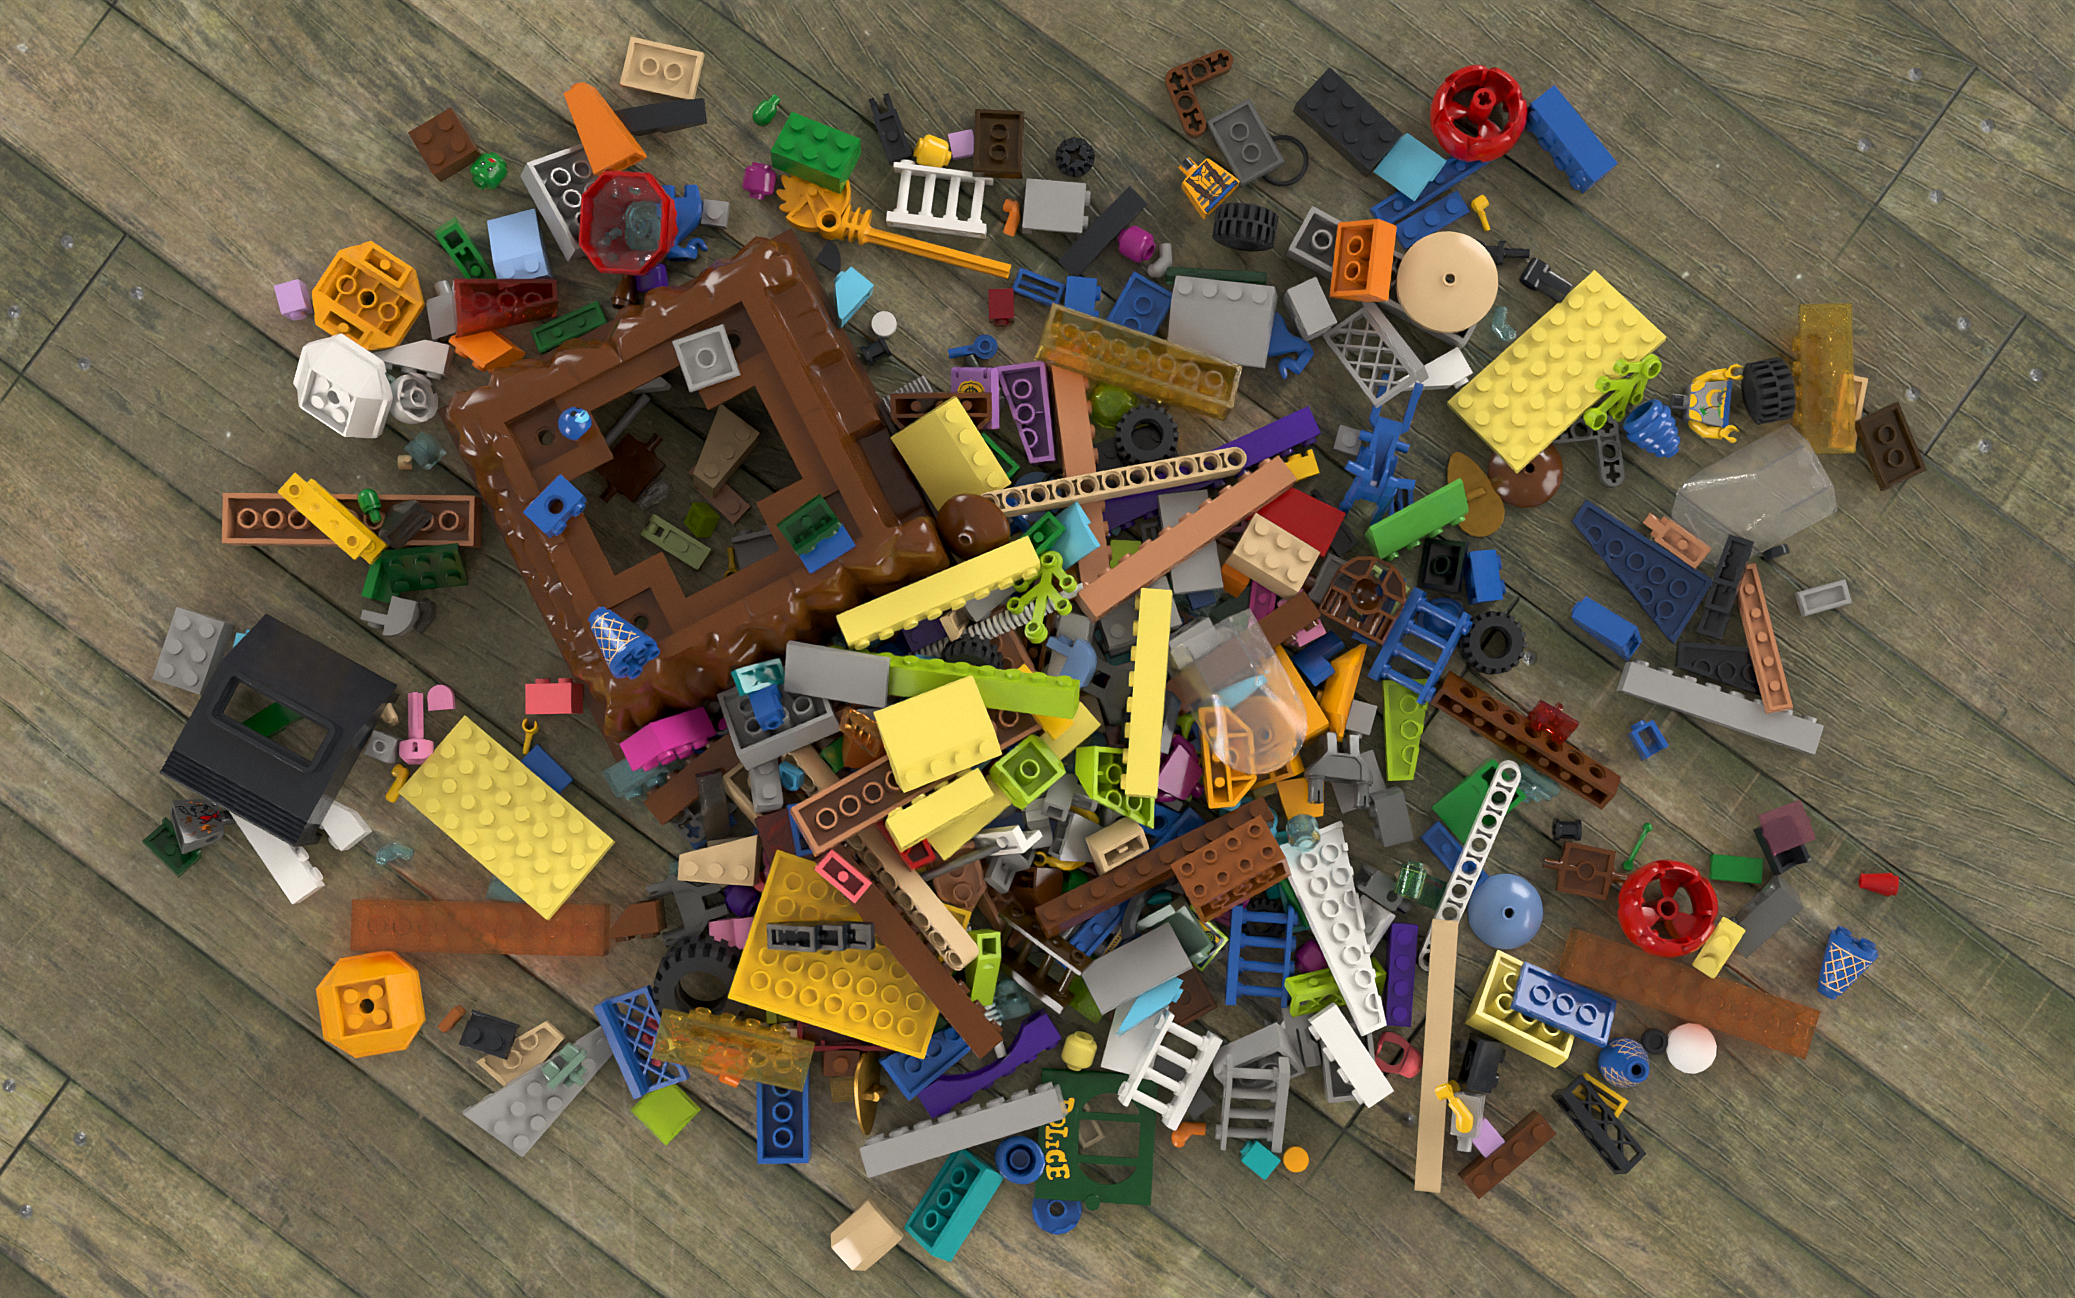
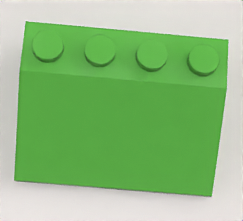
[1364,478,1469,562]

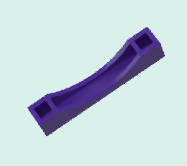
[917,1007,1062,1119]

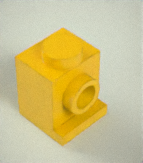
[1285,449,1320,482]

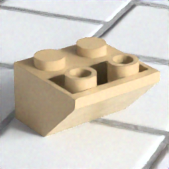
[1085,817,1150,876]

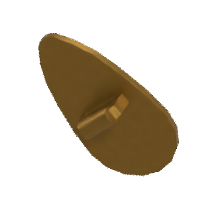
[1447,452,1505,537]
[854,1051,888,1136]

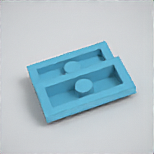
[1374,133,1447,201]
[1050,501,1101,571]

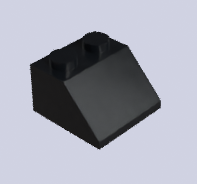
[1457,1033,1506,1093]

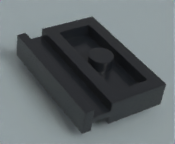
[459,1009,520,1060]

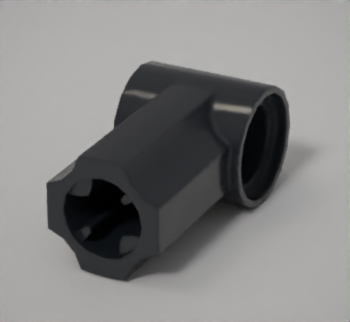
[1518,258,1573,303]

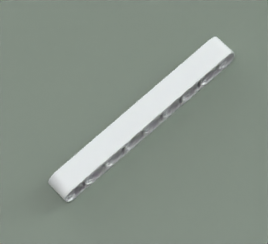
[1419,760,1521,971]

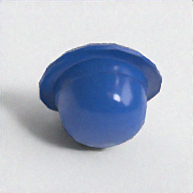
[1417,597,1465,641]
[995,1136,1045,1184]

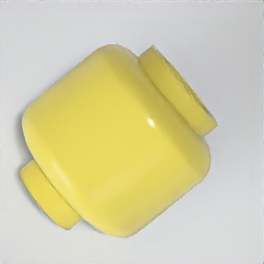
[1061,1031,1097,1071]

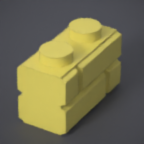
[1692,917,1746,979]

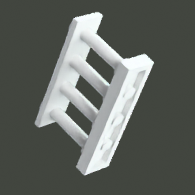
[886,160,994,239]
[1118,1009,1223,1131]

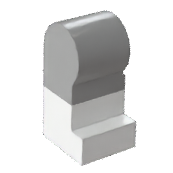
[1021,798,1053,849]

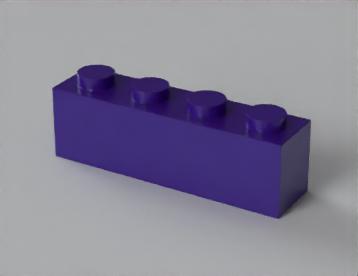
[1382,921,1418,1027]

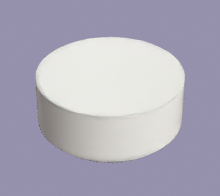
[872,311,897,337]

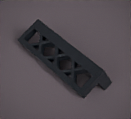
[1551,1075,1646,1175]

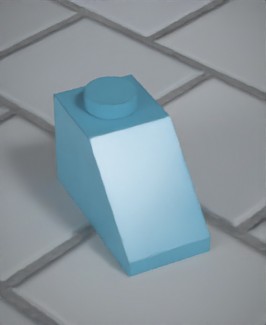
[833,267,874,329]

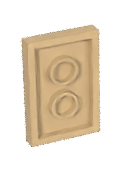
[620,37,705,100]

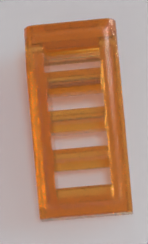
[838,707,885,758]

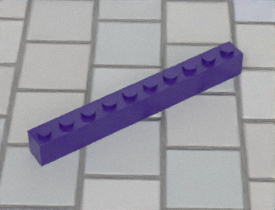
[1102,406,1321,539]

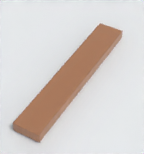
[1736,563,1793,714]

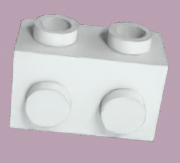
[1359,895,1396,955]

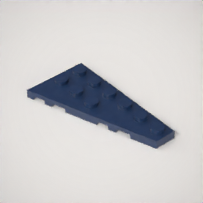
[1571,500,1712,644]

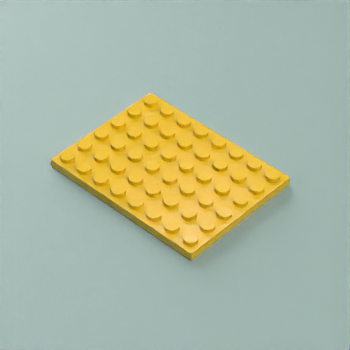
[728,849,972,1059]

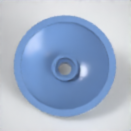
[1467,874,1543,949]

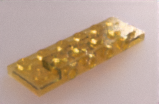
[1792,303,1856,455]
[652,1007,815,1092]

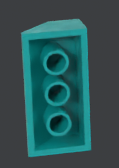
[903,1148,1004,1262]

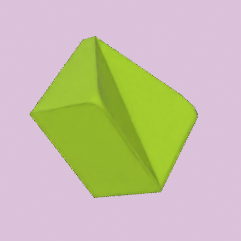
[683,502,720,537]

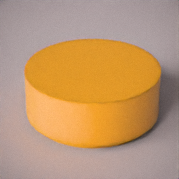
[1283,1145,1309,1172]

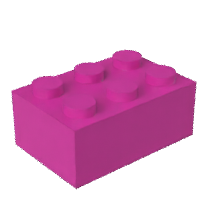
[620,707,716,772]

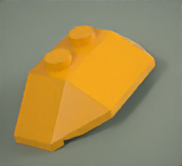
[1314,643,1367,742]
[1199,705,1257,809]

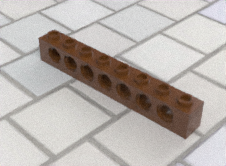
[1430,670,1621,810]

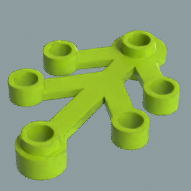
[1583,354,1662,430]
[1007,551,1077,644]

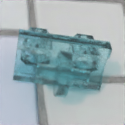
[1510,762,1560,803]

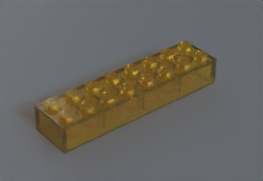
[1034,303,1243,422]

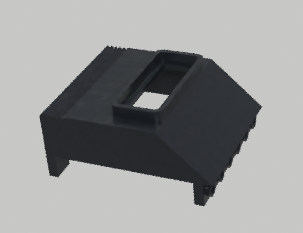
[160,613,400,847]

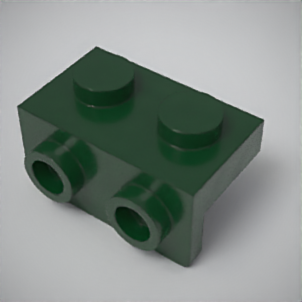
[776,493,842,556]
[142,817,202,878]

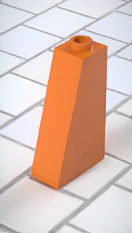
[563,82,647,176]

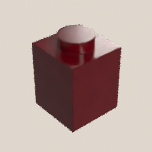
[988,288,1014,327]

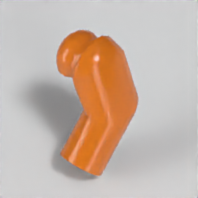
[1171,1121,1206,1148]

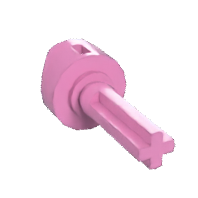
[399,692,434,765]

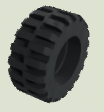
[653,935,749,1038]

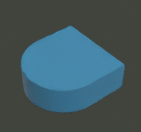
[779,760,805,791]

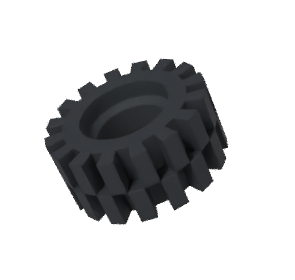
[1241,898,1285,938]

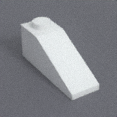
[1392,347,1473,391]

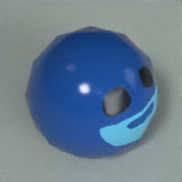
[558,407,592,440]

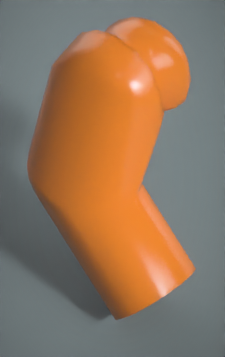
[1003,199,1021,236]

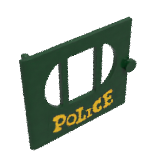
[1035,1068,1158,1211]

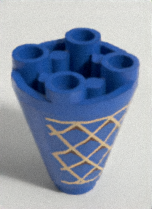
[588,607,660,679]
[1817,925,1879,1000]
[1598,1037,1649,1088]

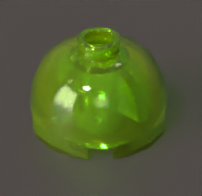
[1088,379,1137,429]

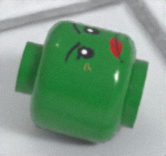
[470,152,508,190]

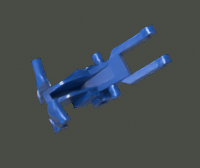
[1338,372,1424,526]

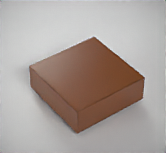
[437,1005,466,1033]

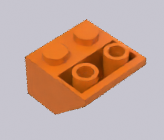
[448,322,526,373]

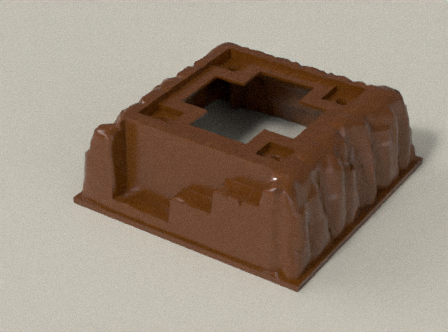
[437,228,958,764]

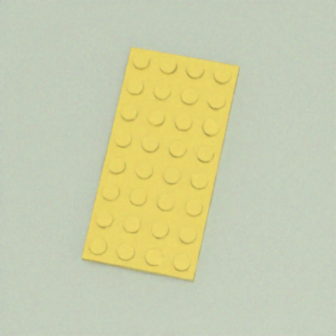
[1447,270,1666,473]
[398,715,615,920]

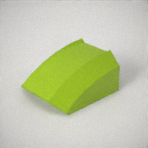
[989,734,1066,810]

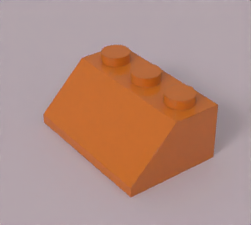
[1329,219,1397,302]

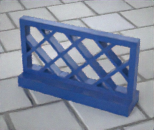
[593,985,691,1099]

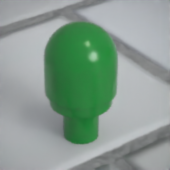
[752,94,781,127]
[357,488,382,523]

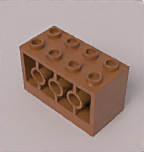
[1170,815,1292,924]

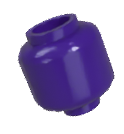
[635,263,669,293]
[724,884,761,918]

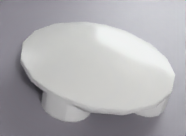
[1666,1023,1717,1074]

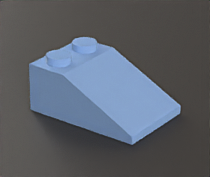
[487,208,554,293]

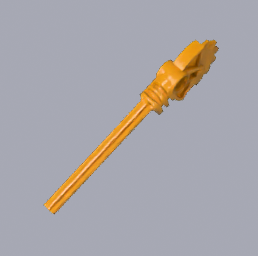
[776,175,1011,279]

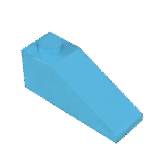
[1116,977,1183,1036]

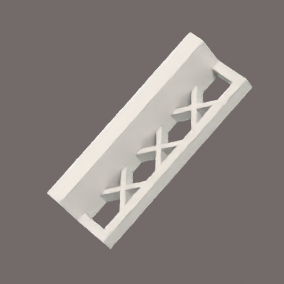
[972,825,1043,856]

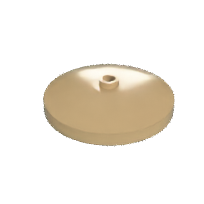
[1396,231,1498,333]

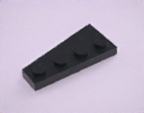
[1675,642,1780,696]

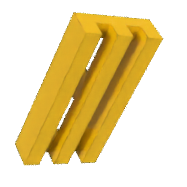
[1572,1072,1628,1118]

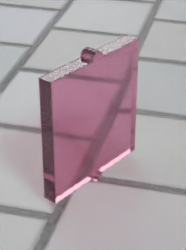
[1757,800,1816,855]

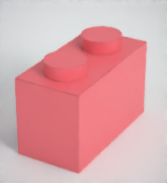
[525,678,583,714]
[814,848,872,903]

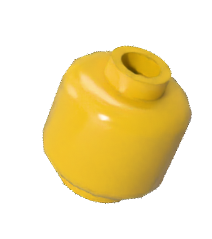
[913,135,952,168]

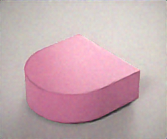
[427,685,456,711]

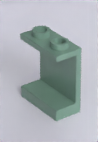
[1136,895,1214,964]

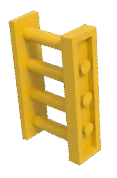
[278,473,389,564]

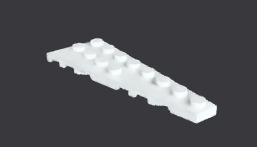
[1280,821,1387,1036]

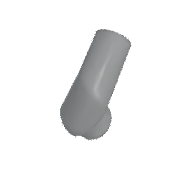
[1147,243,1172,278]

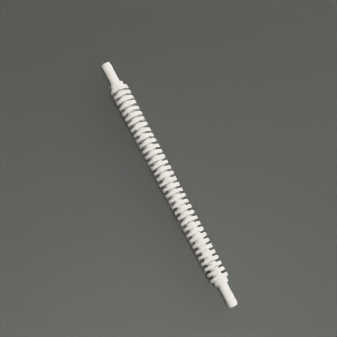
[830,583,1084,702]

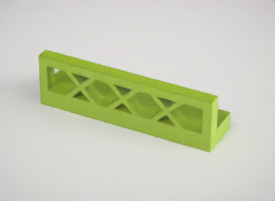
[1284,957,1387,1017]

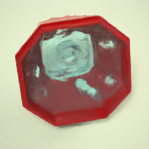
[579,170,679,276]

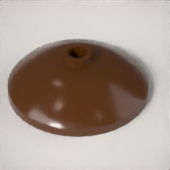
[1487,444,1563,508]
[937,493,1011,561]

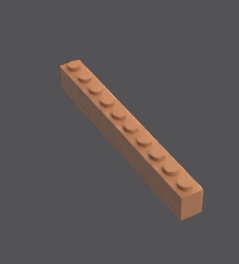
[1047,345,1112,584]
[1075,455,1297,624]

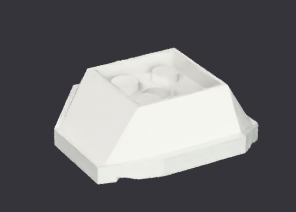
[293,333,393,438]

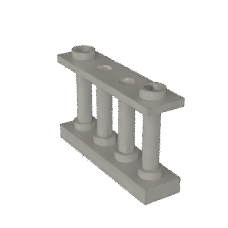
[1215,1054,1290,1153]

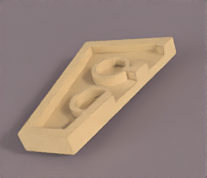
[476,1020,566,1087]

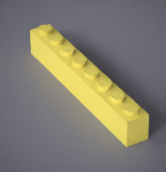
[836,536,1040,650]
[1121,588,1173,798]
[927,702,1101,861]

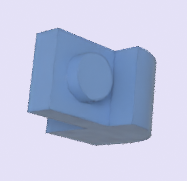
[1046,634,1097,687]

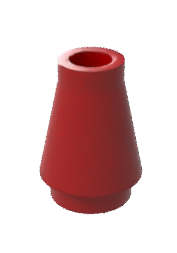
[1858,872,1899,897]

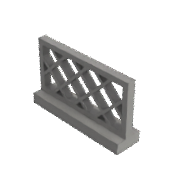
[1322,302,1429,409]

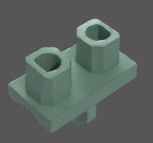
[541,1042,588,1090]

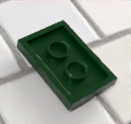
[381,543,468,593]

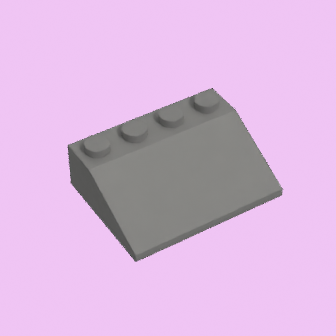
[520,144,639,262]
[1166,276,1278,368]
[717,666,842,770]

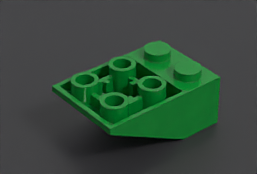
[1431,758,1526,845]

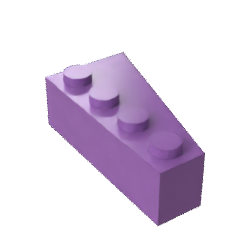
[995,361,1059,467]

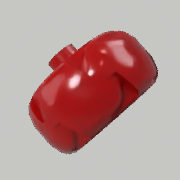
[1429,65,1528,163]
[1617,859,1718,958]

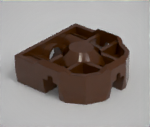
[1317,556,1406,646]

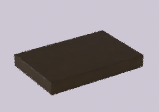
[973,109,1025,179]
[1852,401,1926,491]

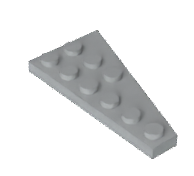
[463,1026,613,1157]

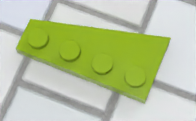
[1382,679,1428,781]

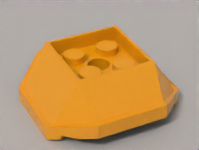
[312,241,425,352]
[316,949,426,1058]

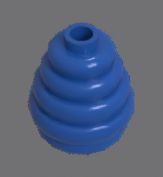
[1622,399,1680,458]

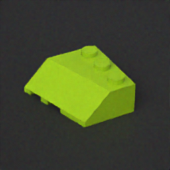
[1075,746,1155,829]

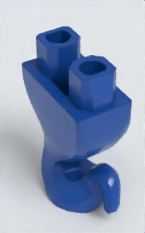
[657,185,708,262]
[1267,311,1314,379]

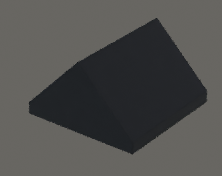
[1417,538,1469,594]

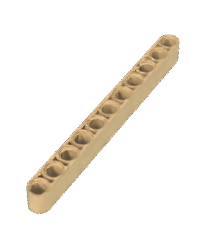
[980,447,1247,518]
[781,744,979,971]
[1414,919,1458,1193]

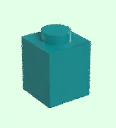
[1239,1138,1281,1180]

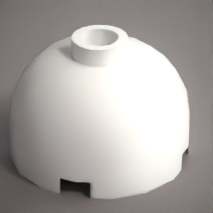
[389,373,438,424]

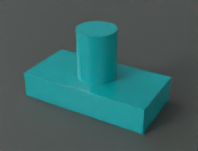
[731,658,785,697]

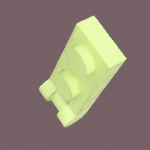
[640,514,712,571]

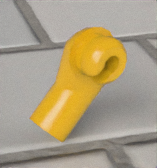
[385,764,410,803]

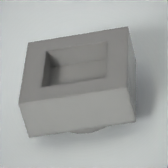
[701,199,730,229]
[1332,425,1362,457]

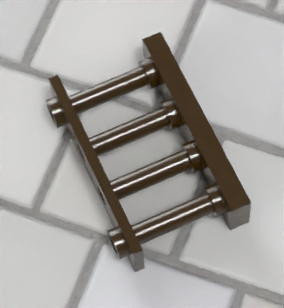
[998,901,1094,1014]

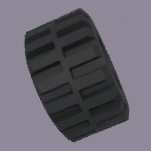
[1212,203,1279,252]
[1741,357,1796,425]
[1115,404,1179,465]
[1459,611,1527,675]
[939,633,1004,670]

